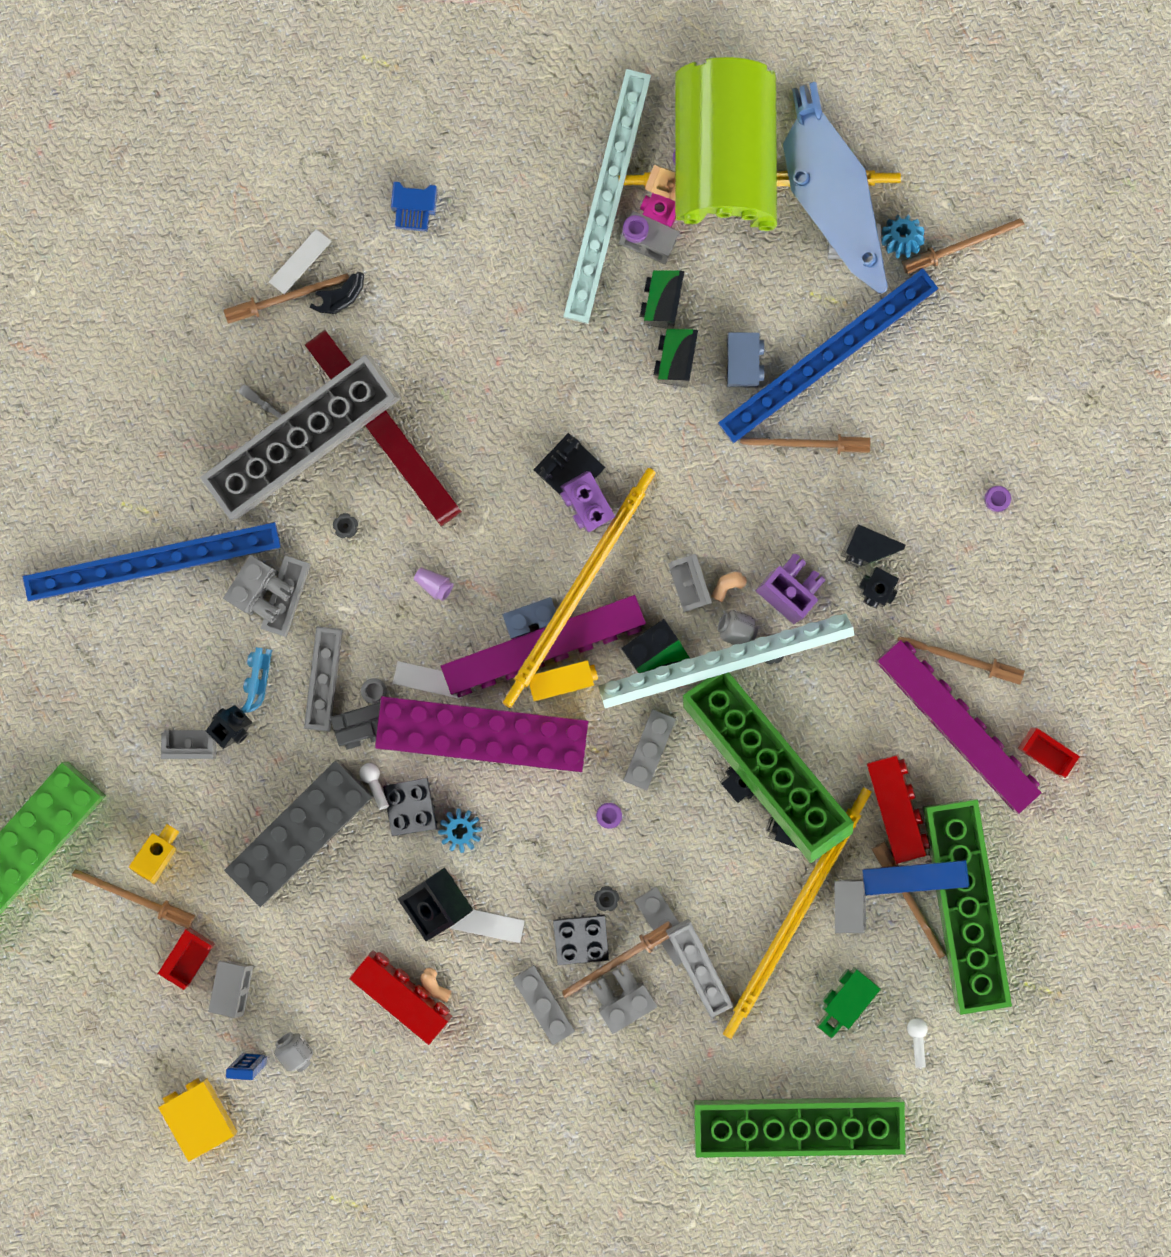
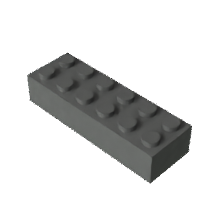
[224,760,374,907]

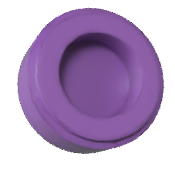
[622,215,649,243]
[984,486,1011,512]
[596,803,622,829]

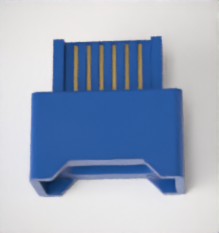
[391,182,438,232]

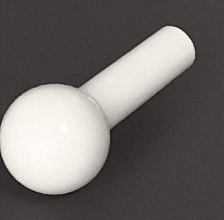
[359,763,389,810]
[907,1018,928,1068]

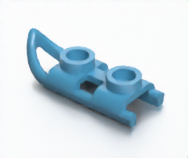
[240,647,272,713]

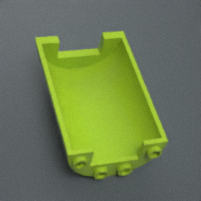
[675,57,777,231]

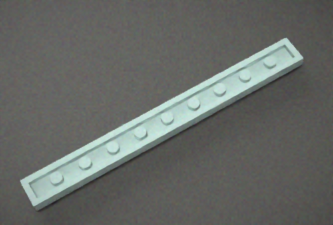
[563,69,651,324]
[598,613,854,708]

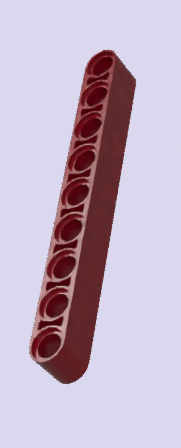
[305,330,462,527]

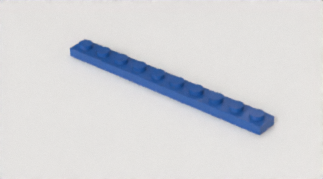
[718,269,939,444]
[22,522,281,602]

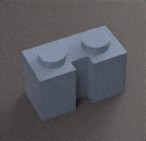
[727,332,764,387]
[502,597,556,639]

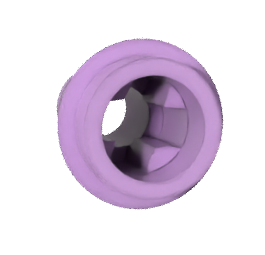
[414,567,453,601]

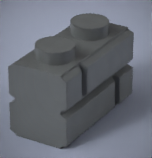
[331,702,380,750]

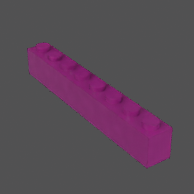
[440,595,646,698]
[875,640,1042,814]

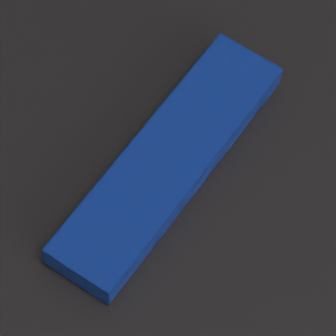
[862,860,969,896]
[226,1053,267,1080]

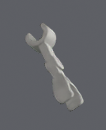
[238,384,286,418]

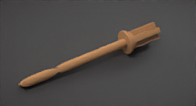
[901,218,1024,274]
[224,273,349,324]
[740,434,871,455]
[897,637,1025,685]
[871,841,946,959]
[72,869,195,929]
[562,921,672,998]

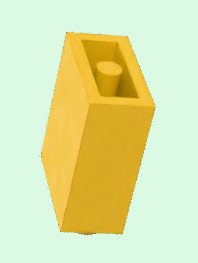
[529,660,598,702]
[158,1078,237,1162]

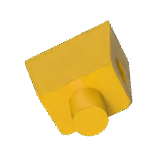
[128,824,179,885]

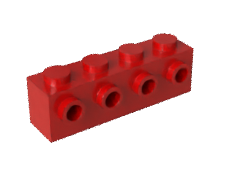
[867,754,930,864]
[349,950,452,1045]

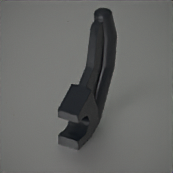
[309,272,365,314]

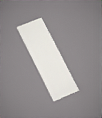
[269,229,332,294]
[393,661,463,699]
[450,910,525,943]

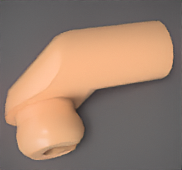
[711,572,747,602]
[420,968,452,1003]

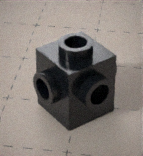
[858,567,899,609]
[206,705,253,749]
[719,766,754,803]

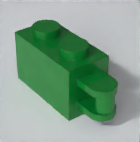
[817,967,881,1038]

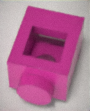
[640,193,675,228]

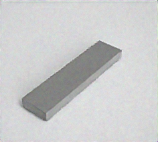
[304,626,343,732]
[666,919,734,1018]

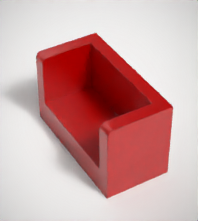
[1017,727,1080,778]
[157,928,215,990]

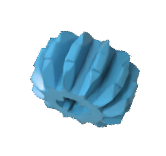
[881,214,925,259]
[438,808,483,853]

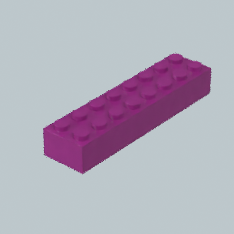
[375,696,589,772]

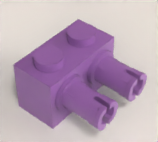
[560,471,615,532]
[755,554,825,625]

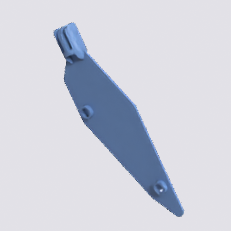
[783,82,888,293]

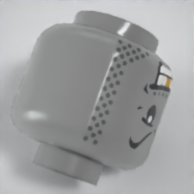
[717,610,758,645]
[274,1032,313,1072]

